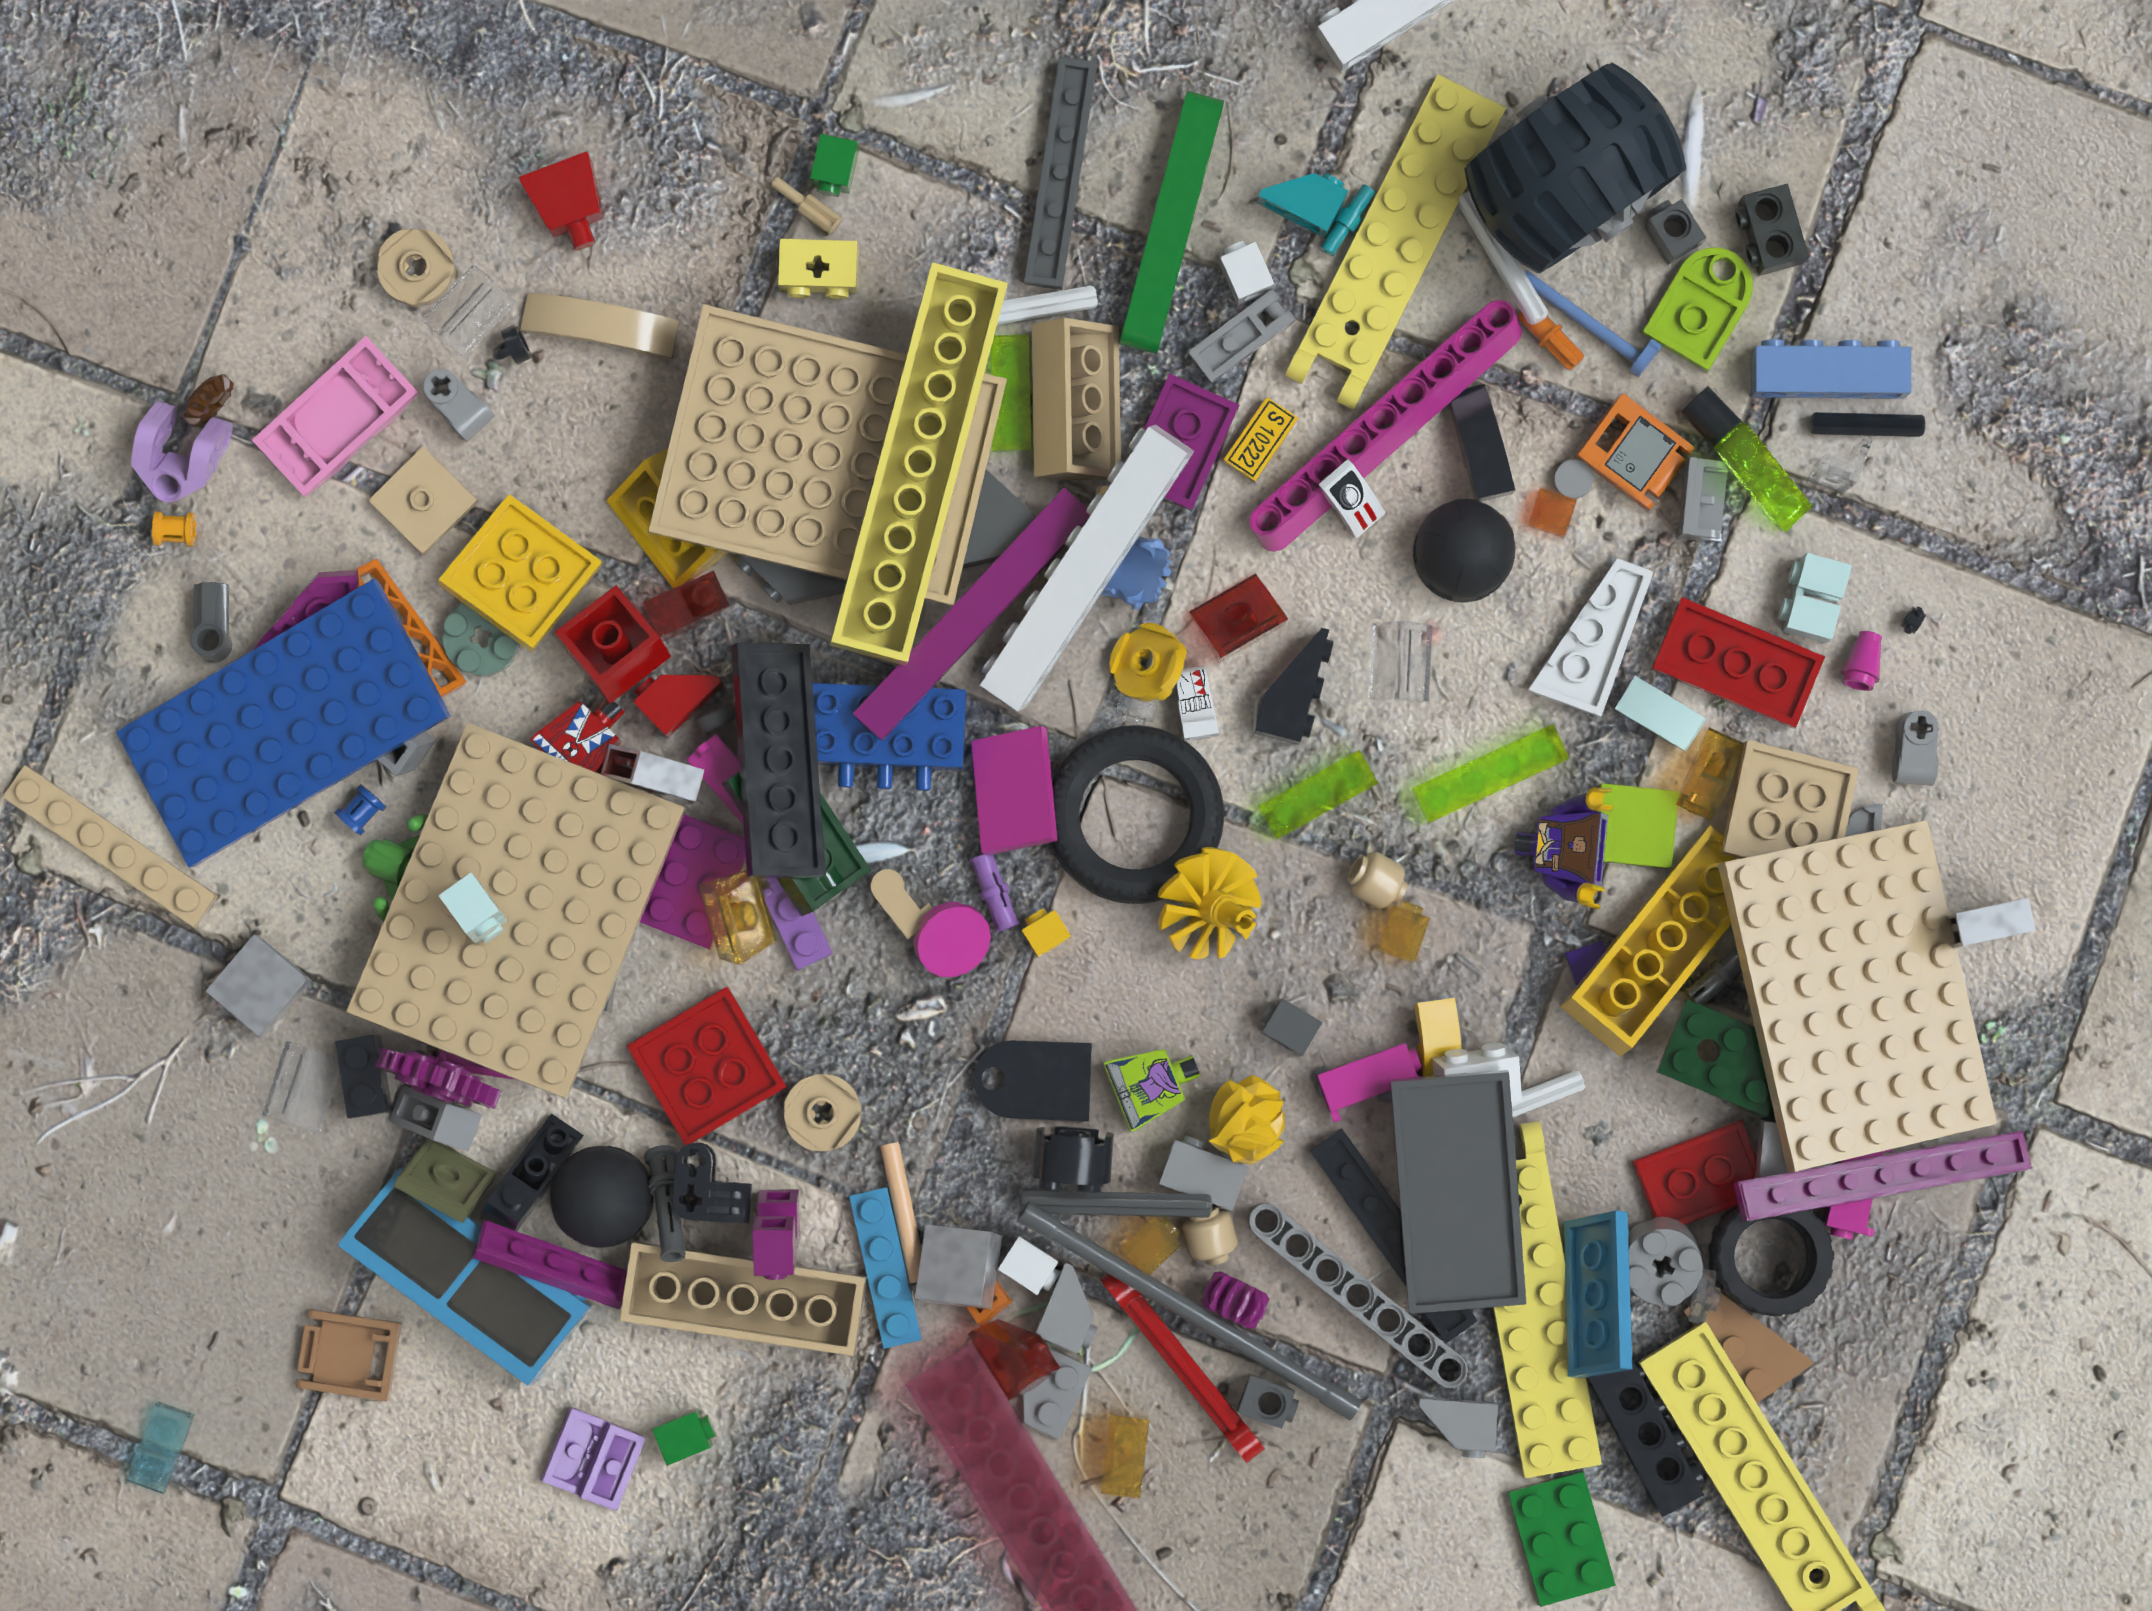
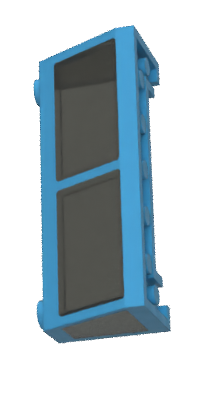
[338,1168,593,1386]

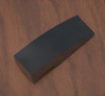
[1449,384,1516,502]

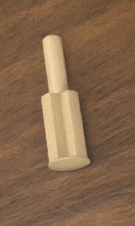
[771,177,842,235]

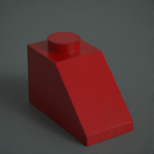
[633,675,724,738]

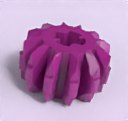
[1201,1271,1269,1329]

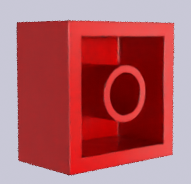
[554,585,671,704]

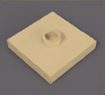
[368,446,479,556]

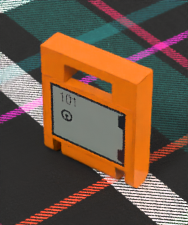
[1574,393,1695,511]

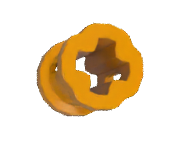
[152,511,197,547]

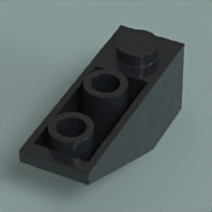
[1254,628,1334,745]
[479,1114,584,1232]

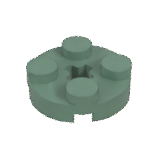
[442,603,520,677]

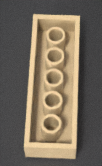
[620,1242,867,1356]

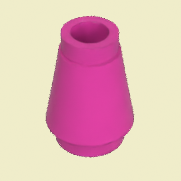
[1841,631,1882,691]

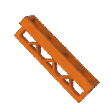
[355,558,467,698]

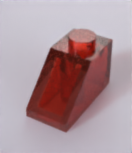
[968,1319,1060,1401]

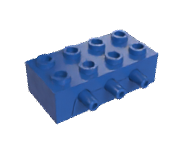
[812,683,967,791]

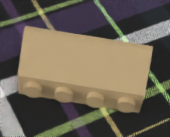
[1032,318,1121,480]

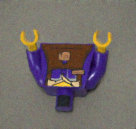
[1515,787,1613,909]

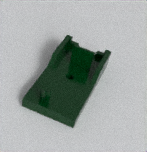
[721,771,871,917]

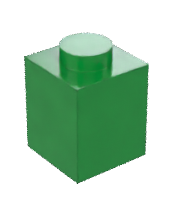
[810,133,859,197]
[652,1409,716,1466]

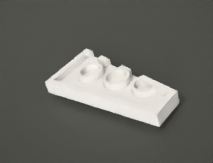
[1527,558,1654,718]

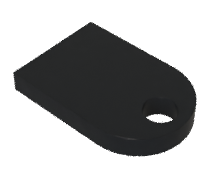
[974,1040,1092,1121]

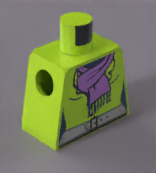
[1103,1049,1201,1132]

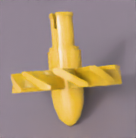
[1157,847,1262,960]

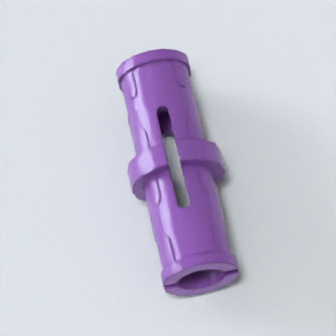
[969,854,1020,933]

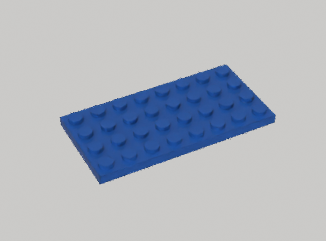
[116,579,451,867]

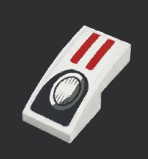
[1319,459,1385,538]

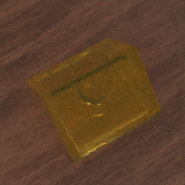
[699,870,776,965]

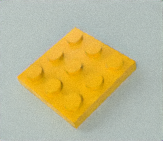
[438,494,602,653]

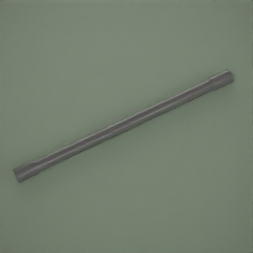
[1017,1201,1362,1420]

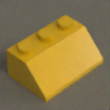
[606,447,728,592]

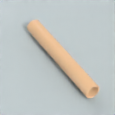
[880,1142,922,1284]

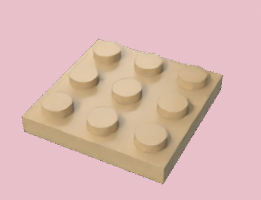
[1720,740,1859,859]

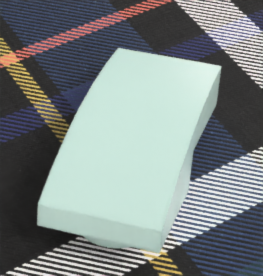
[1615,676,1706,752]

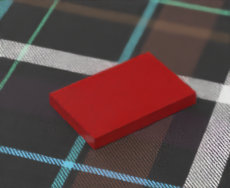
[1632,1120,1757,1225]

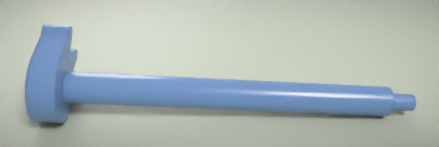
[1525,270,1662,378]

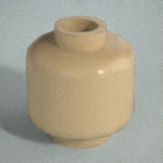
[1347,851,1408,909]
[1182,1204,1238,1265]

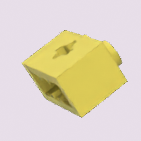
[778,239,859,299]

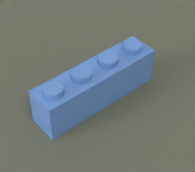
[1751,339,1911,399]

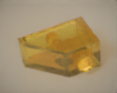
[1676,727,1744,821]

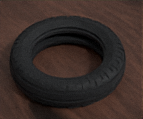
[1050,725,1224,904]

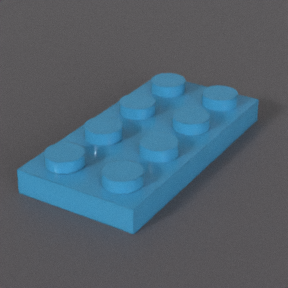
[1564,1210,1632,1378]

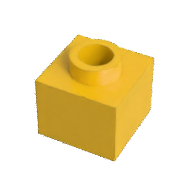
[1022,908,1071,958]

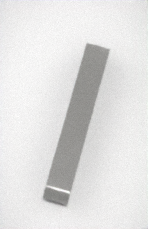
[1248,1203,1468,1388]

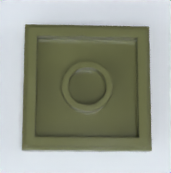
[394,1138,497,1223]

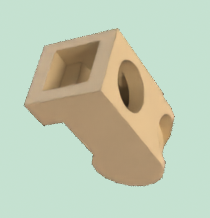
[871,869,933,940]

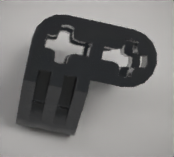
[673,1143,752,1223]

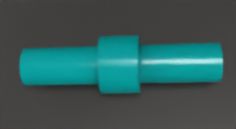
[1320,184,1375,256]

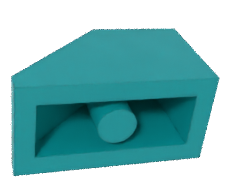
[1257,173,1348,238]

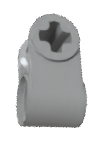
[423,369,495,442]
[1892,710,1939,786]

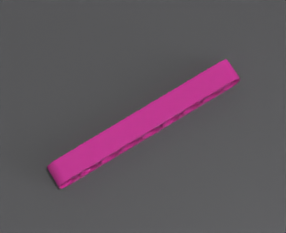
[1249,300,1522,552]

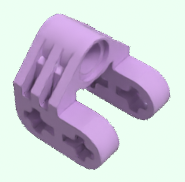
[131,401,233,503]

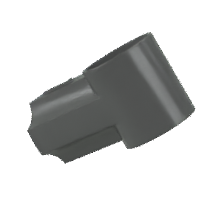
[190,582,232,662]

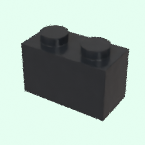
[335,1035,393,1119]

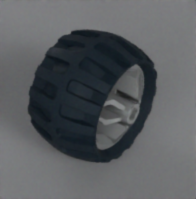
[1464,62,1686,274]

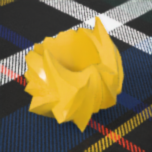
[1209,1075,1285,1165]

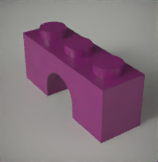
[752,1189,800,1280]

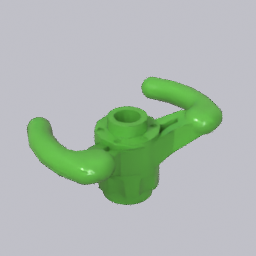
[362,814,428,922]

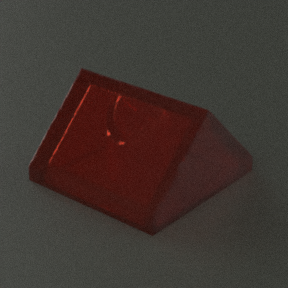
[1189,573,1288,664]

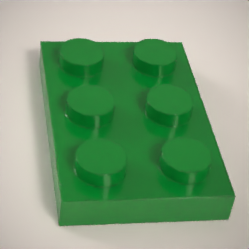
[1507,1470,1616,1607]

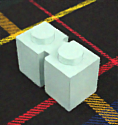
[1778,553,1852,643]
[439,873,508,944]

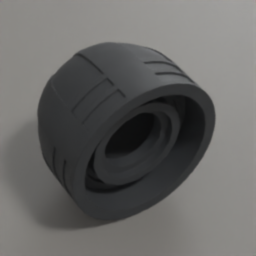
[1413,498,1515,603]
[550,1146,654,1248]

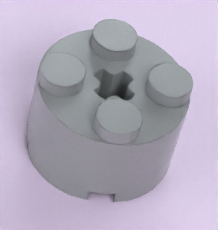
[1628,1217,1703,1306]

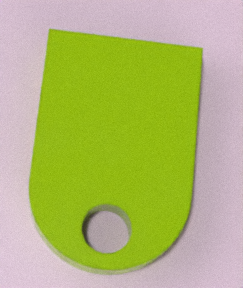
[1641,247,1753,373]

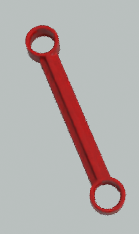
[1100,1273,1265,1463]

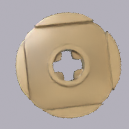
[377,228,456,308]
[784,1074,862,1151]

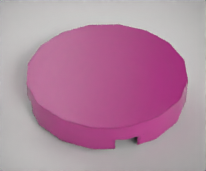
[913,901,991,977]

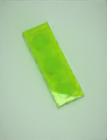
[990,335,1031,452]
[1714,421,1813,533]
[1258,749,1378,841]

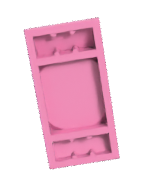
[252,336,419,497]

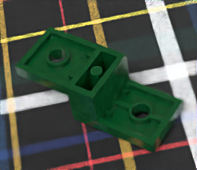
[1656,999,1776,1120]

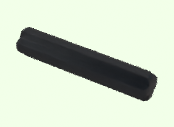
[1810,412,1926,437]

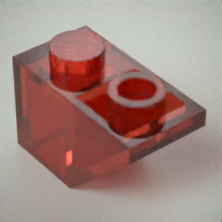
[643,570,730,642]

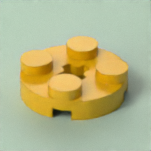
[1109,623,1187,702]

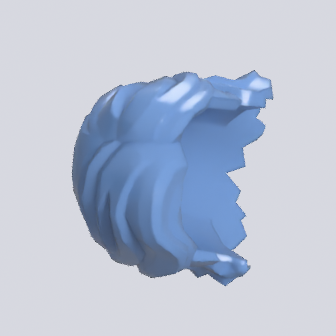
[1101,537,1171,610]

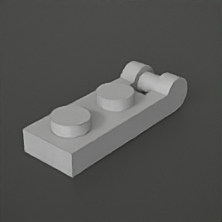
[1188,289,1297,384]

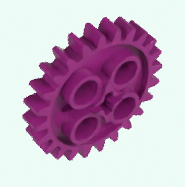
[375,1048,502,1109]

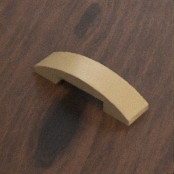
[521,293,679,359]

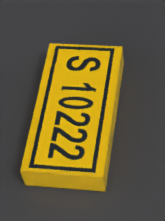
[1223,397,1299,483]

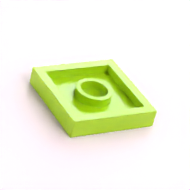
[1597,783,1679,869]

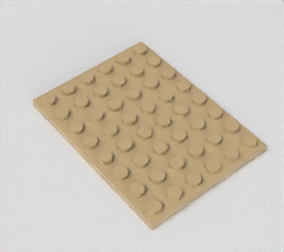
[648,304,1007,606]
[346,723,686,1099]
[1718,820,1997,1173]

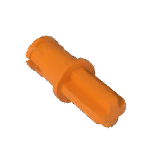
[1517,312,1584,371]

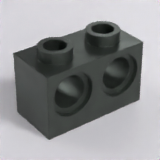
[1735,183,1809,276]

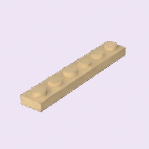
[3,765,218,928]

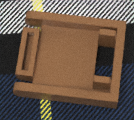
[295,1309,402,1401]

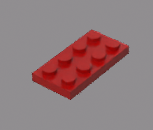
[1651,597,1825,729]

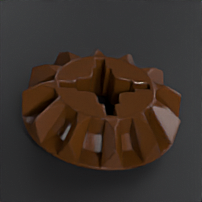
[183,374,234,428]

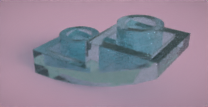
[127,1401,195,1494]

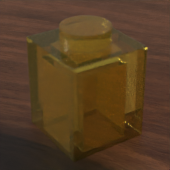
[1376,901,1430,963]
[1120,1216,1181,1275]

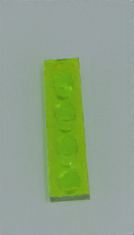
[1412,724,1570,824]

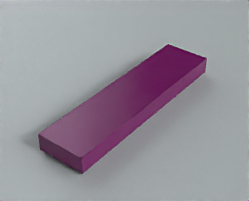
[473,1220,627,1310]

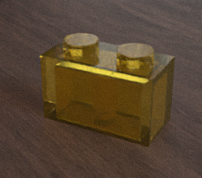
[1101,1412,1149,1498]

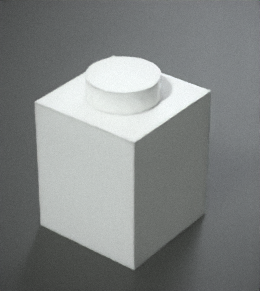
[1219,241,1274,306]
[998,1235,1061,1295]

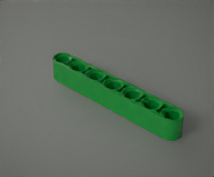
[1120,91,1224,354]

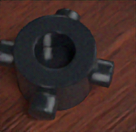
[1900,606,1926,634]

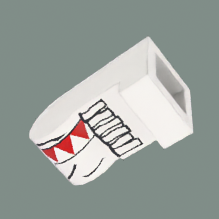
[1176,665,1219,741]

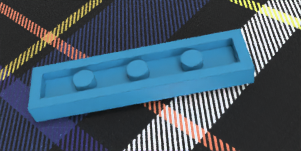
[849,1187,922,1349]

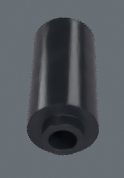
[1680,386,1762,468]

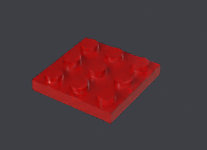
[627,986,787,1145]

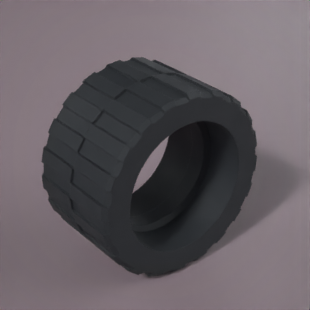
[1708,1205,1834,1317]

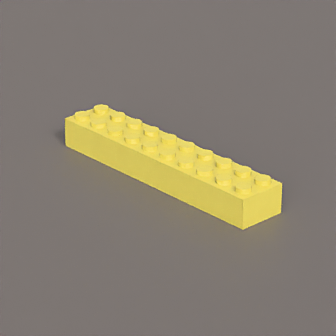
[830,262,1008,666]

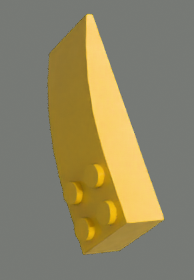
[1560,825,1738,1057]

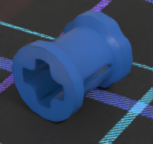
[334,784,386,836]

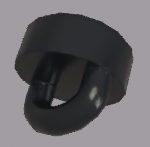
[492,325,531,365]

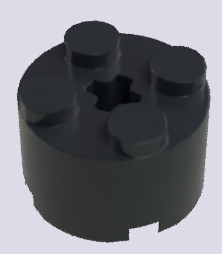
[1033,1126,1114,1193]

